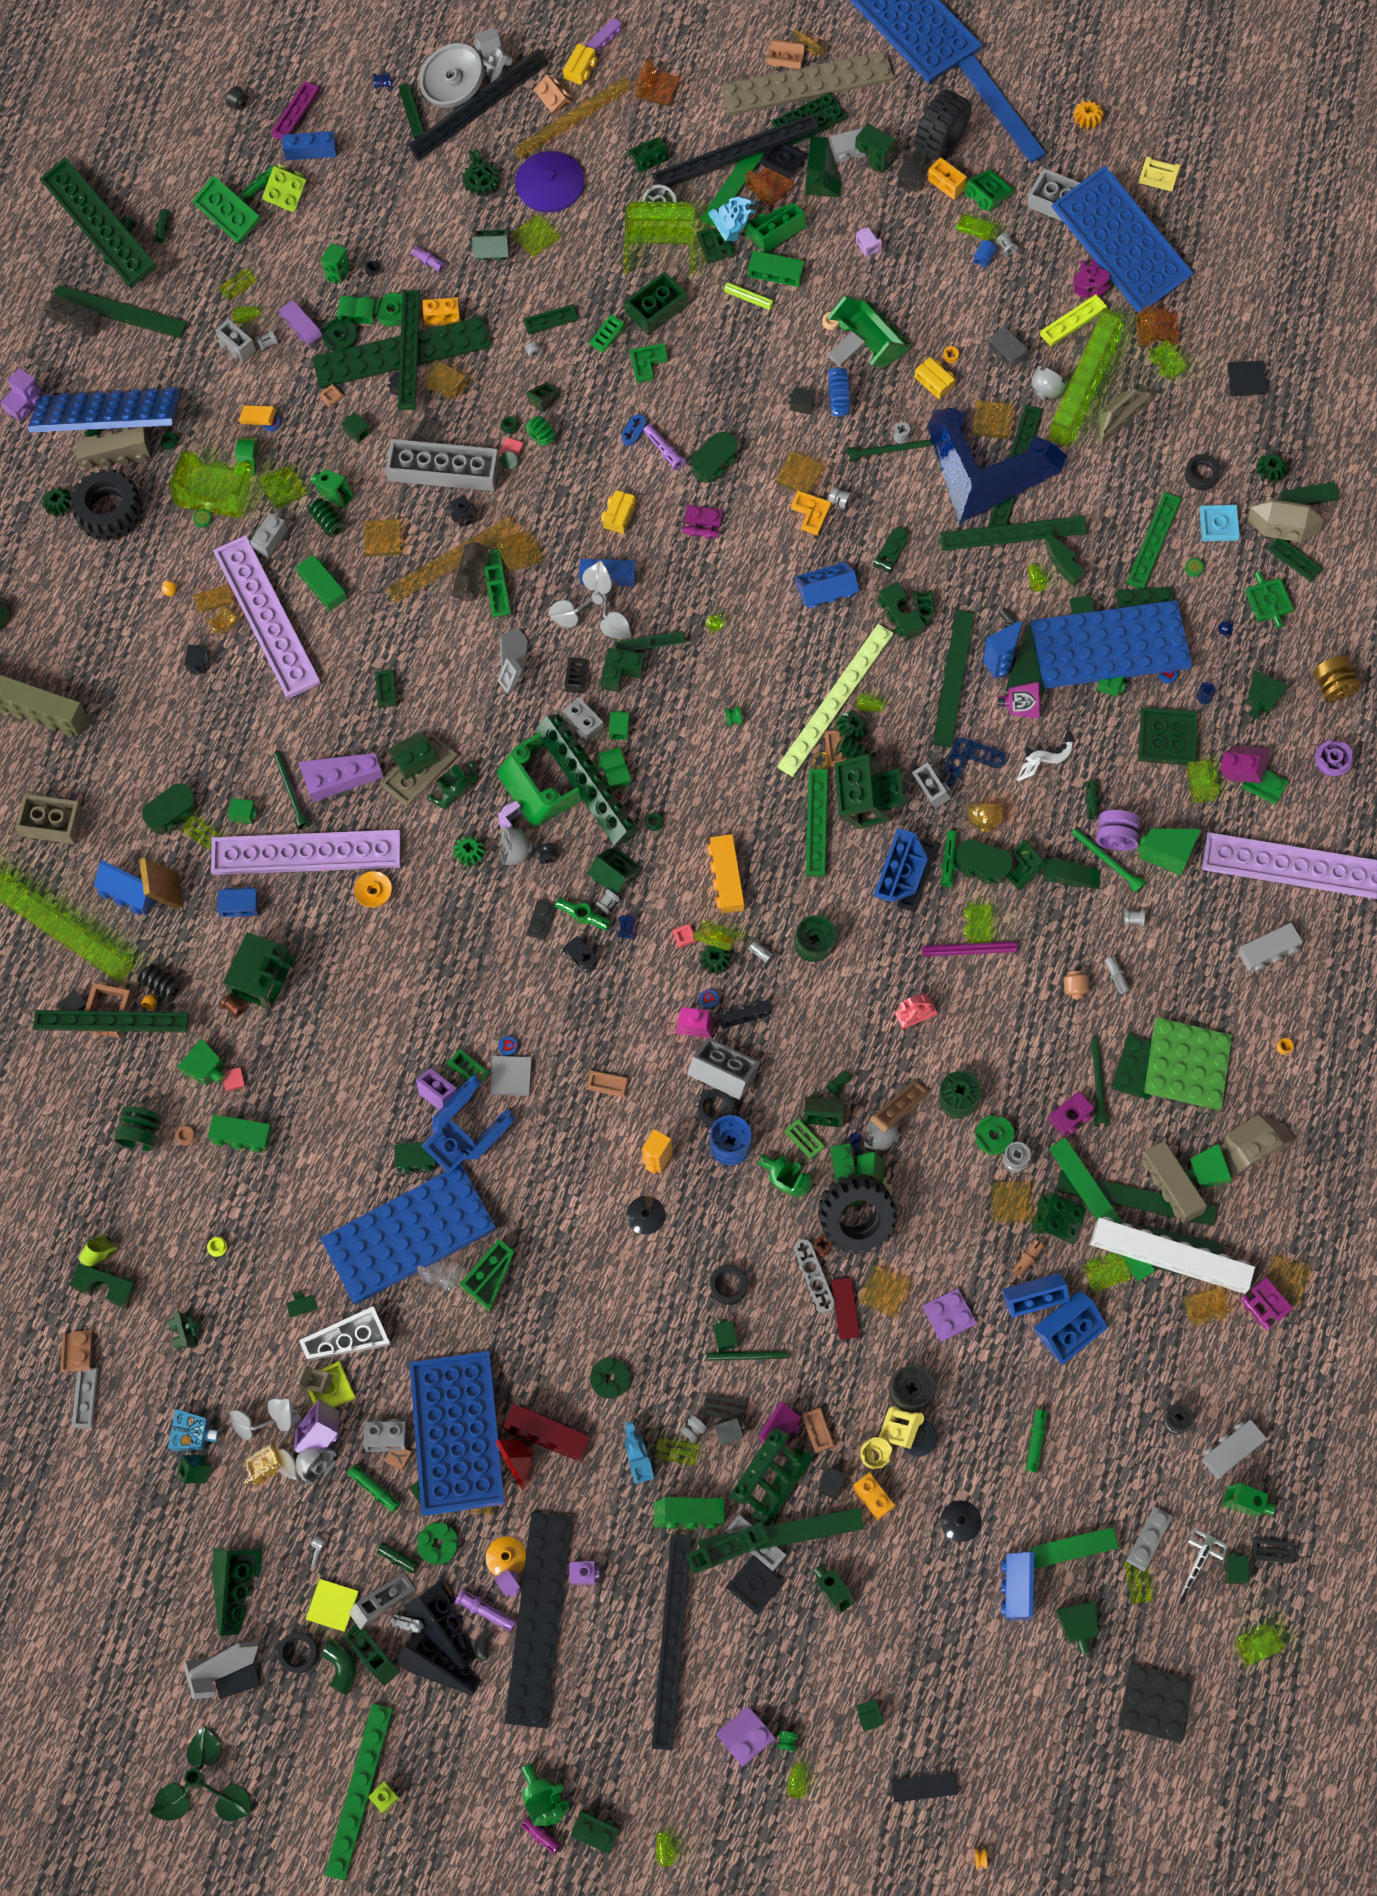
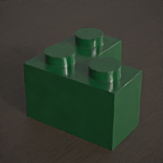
[855,123,896,173]
[600,647,645,692]

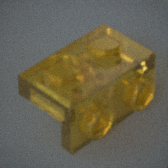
[1182,1286,1231,1325]
[243,1443,284,1486]

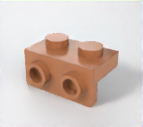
[767,39,805,70]
[533,75,573,114]

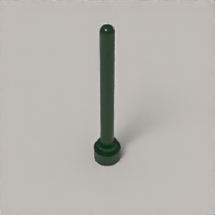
[847,439,933,462]
[273,751,311,830]
[1091,1036,1111,1127]

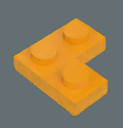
[791,491,831,535]

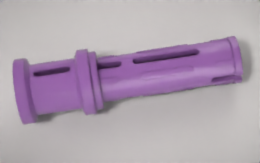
[643,424,686,471]
[455,1587,517,1632]

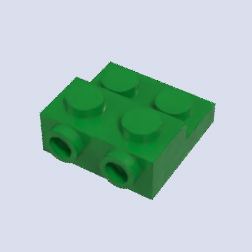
[964,169,1015,212]

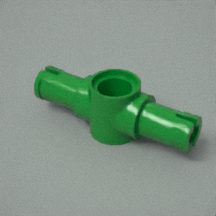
[555,897,611,931]

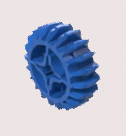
[828,367,850,416]

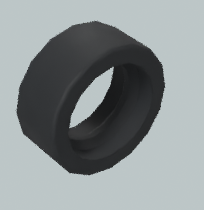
[1185,454,1220,490]
[698,1088,735,1127]
[710,1265,748,1305]
[278,1632,319,1674]

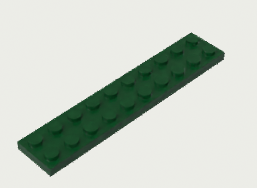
[40,157,157,289]
[312,316,491,389]

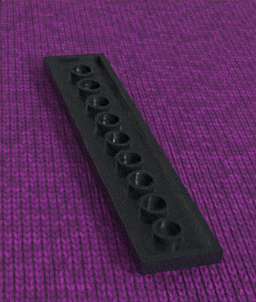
[504,1512,573,1729]

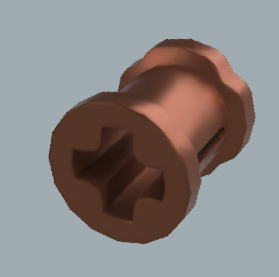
[220,994,246,1019]
[814,1235,832,1257]

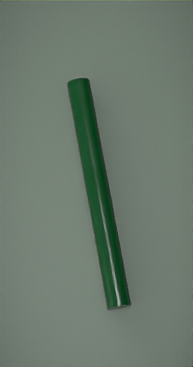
[707,1351,788,1361]

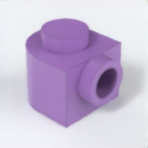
[494,1569,521,1597]

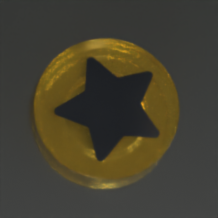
[812,752,831,769]

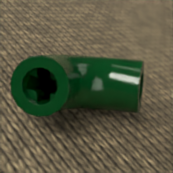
[322,1638,357,1696]

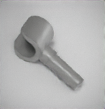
[311,1536,325,1567]

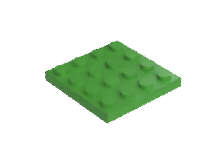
[1144,1017,1232,1110]

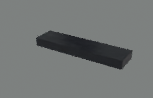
[897,838,939,912]

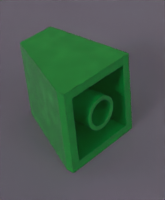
[1137,828,1201,876]

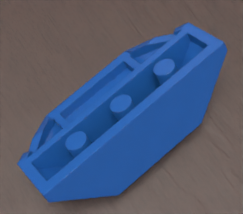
[873,828,928,902]

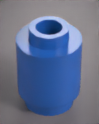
[974,240,997,267]

